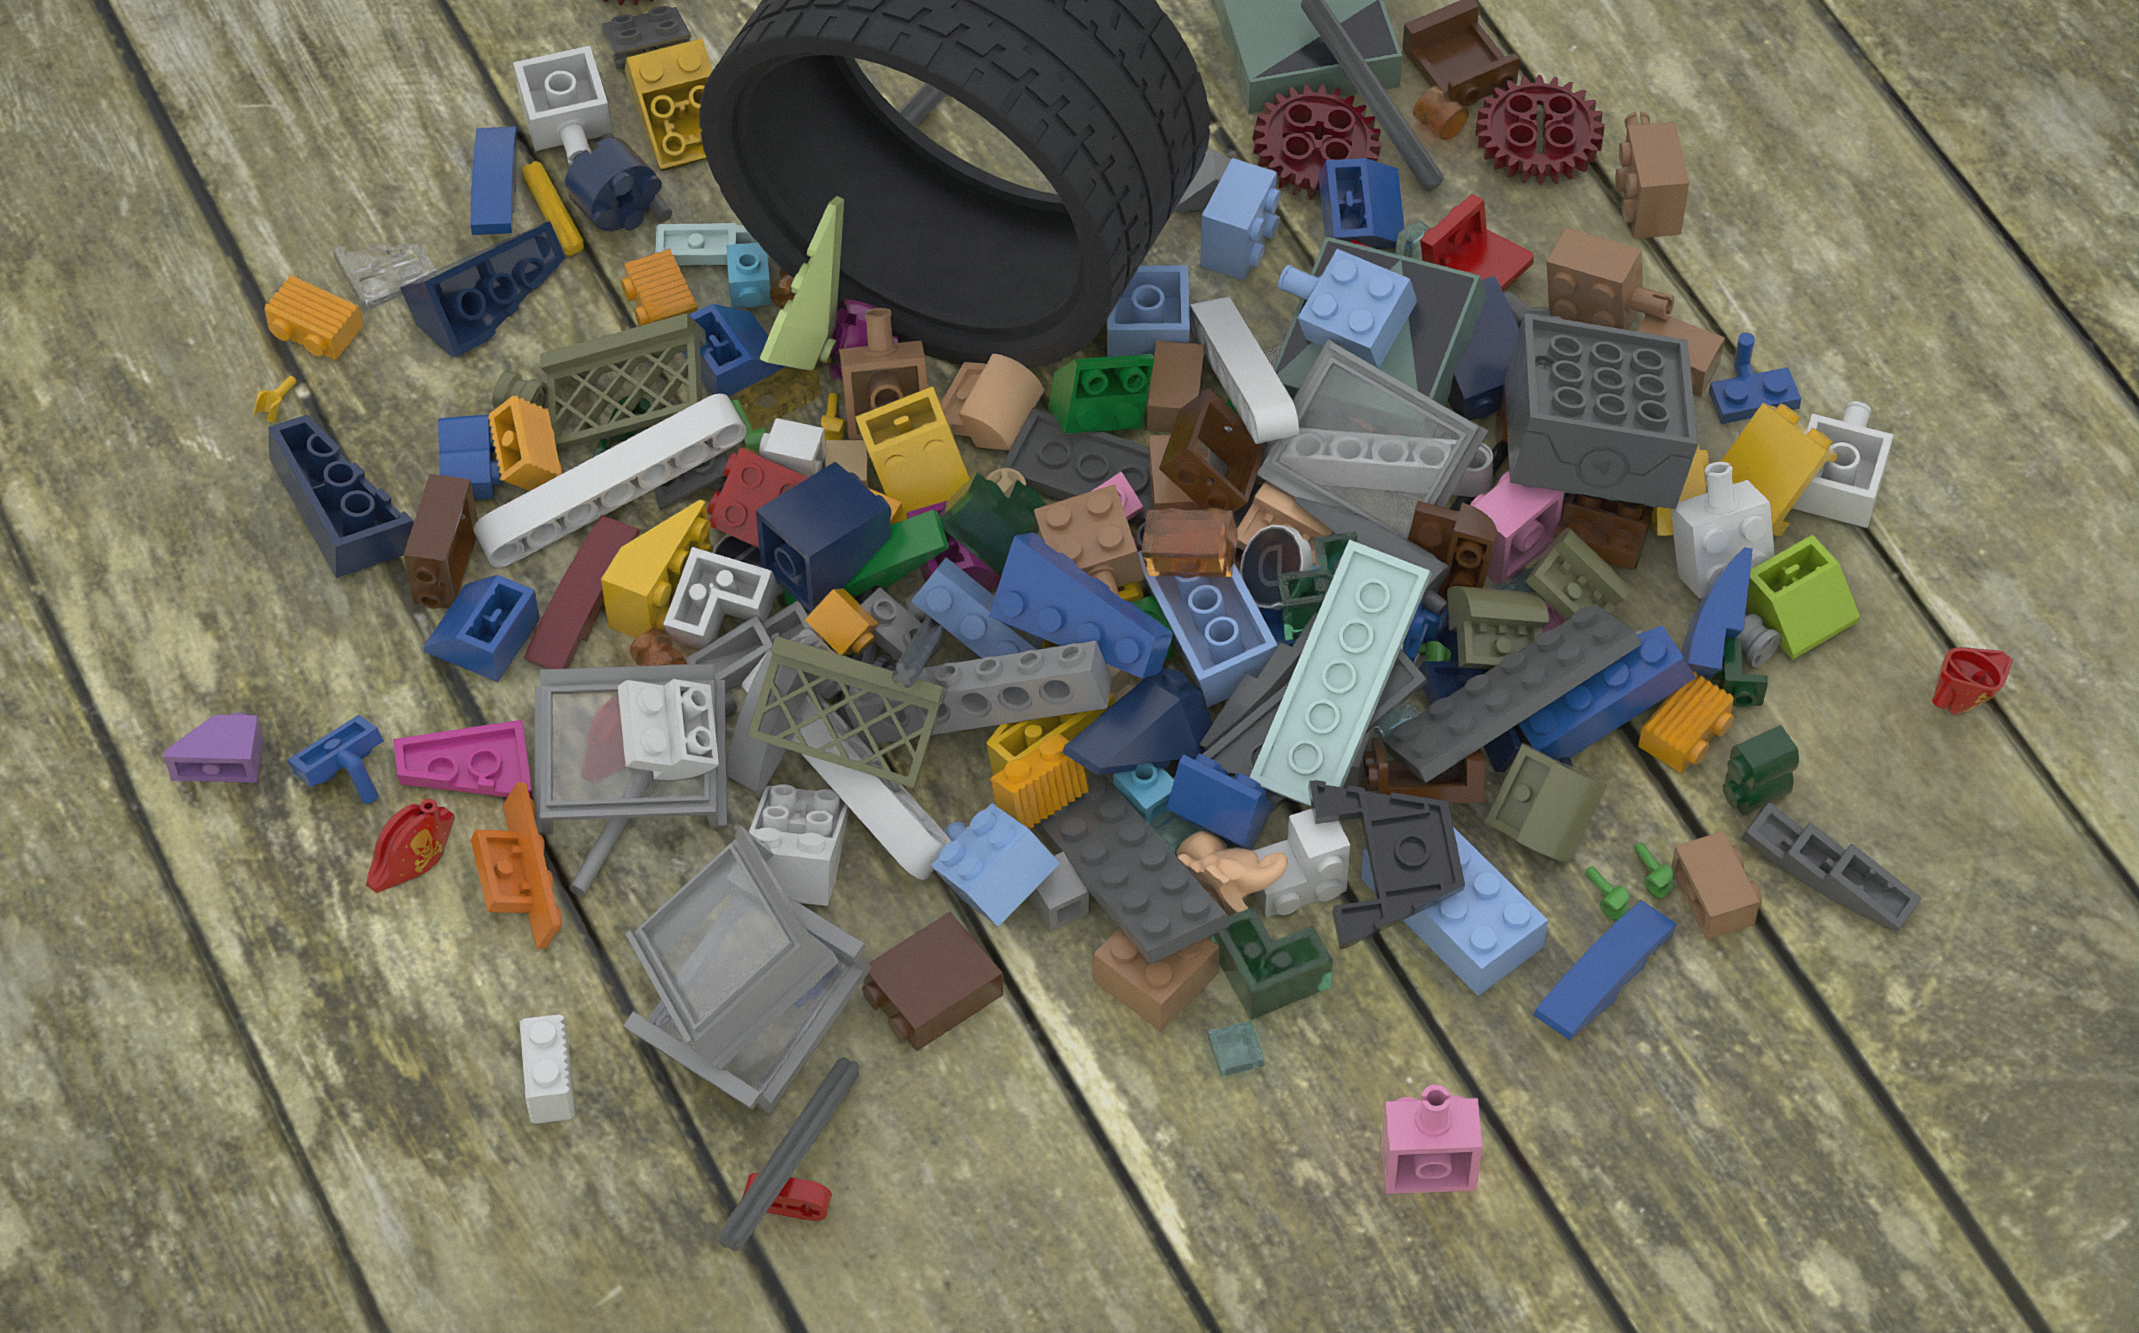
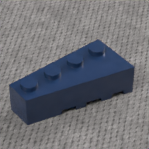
[268,415,414,578]

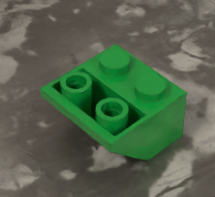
[1048,354,1155,434]

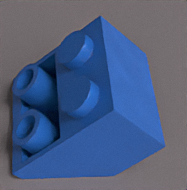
[1318,158,1407,249]
[682,304,791,400]
[423,575,540,682]
[1166,753,1274,851]

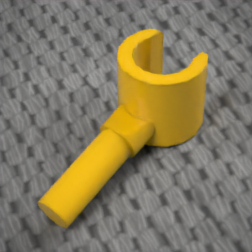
[253,376,296,422]
[821,393,847,441]

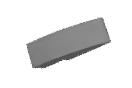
[684,601,812,690]
[726,650,816,795]

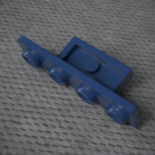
[1418,622,1522,772]

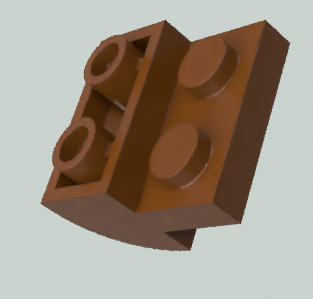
[1552,494,1653,570]
[1408,501,1497,601]

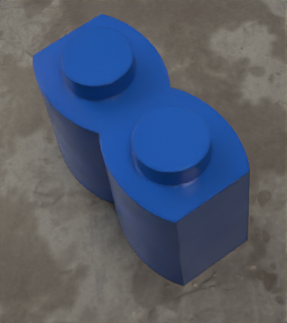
[438,414,501,500]

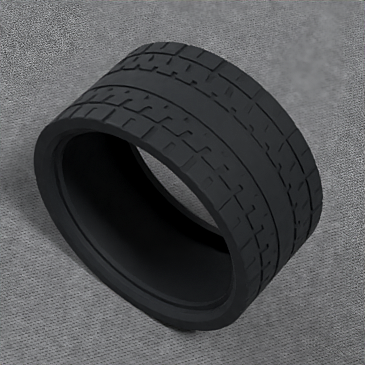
[699,0,1210,369]

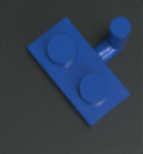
[1708,332,1801,424]
[287,715,384,804]

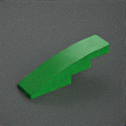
[782,510,949,613]

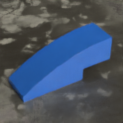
[1681,547,1753,679]

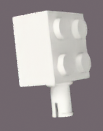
[513,46,612,166]
[1792,401,1894,528]
[1671,462,1775,599]

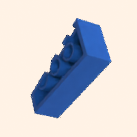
[989,532,1173,678]
[1518,625,1696,760]

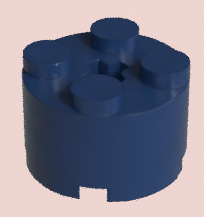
[565,138,662,231]

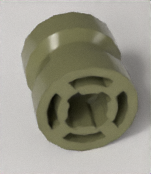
[492,370,548,409]

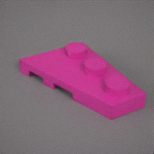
[393,720,534,800]

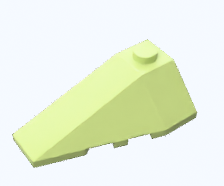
[760,196,844,371]

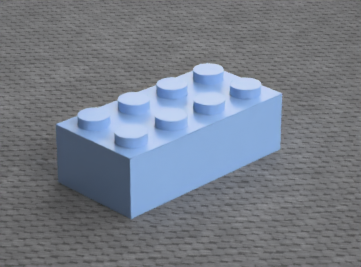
[1138,519,1278,708]
[1361,827,1548,996]

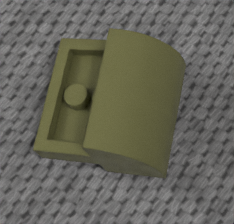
[1525,528,1631,621]
[1447,586,1549,670]
[1484,744,1607,863]

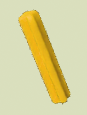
[522,161,584,256]

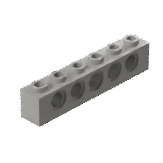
[845,641,1112,745]

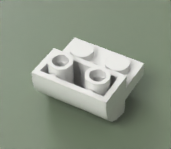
[618,679,719,780]

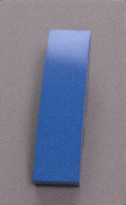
[470,126,517,235]
[1533,900,1677,1040]

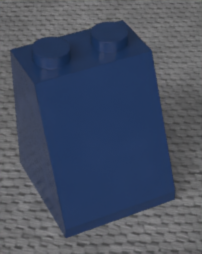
[1447,276,1519,421]
[756,461,892,612]

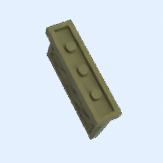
[540,313,706,451]
[747,636,947,788]

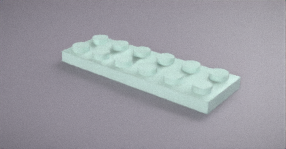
[1250,540,1432,808]

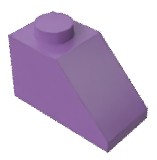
[164,713,264,783]

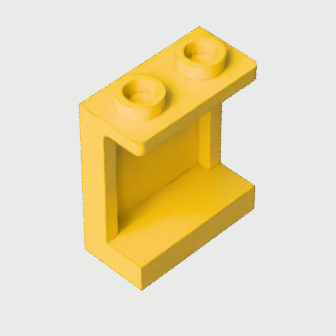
[1705,403,1839,537]

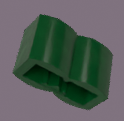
[1723,725,1799,815]

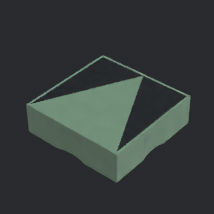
[1212,0,1402,114]
[1273,236,1487,438]

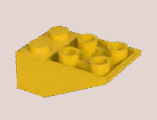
[624,38,712,171]
[855,386,983,523]
[601,500,714,645]

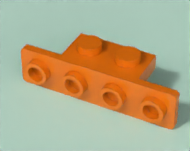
[470,782,562,949]

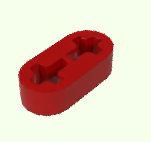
[742,1172,832,1221]

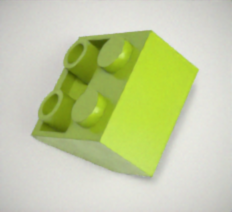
[1746,534,1860,660]

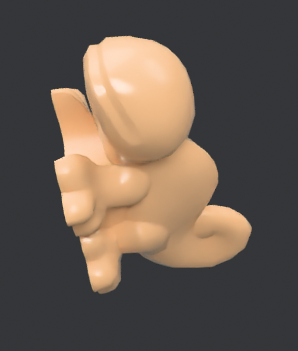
[1176,831,1288,923]

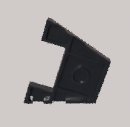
[1308,780,1465,949]

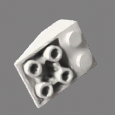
[749,784,850,906]

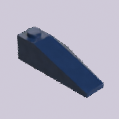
[400,221,566,358]
[1062,668,1213,775]

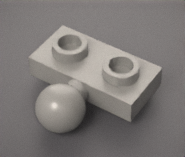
[861,587,943,661]

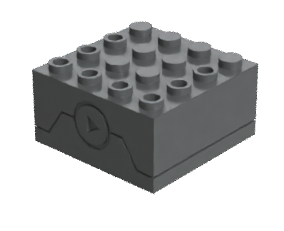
[1505,313,1698,509]

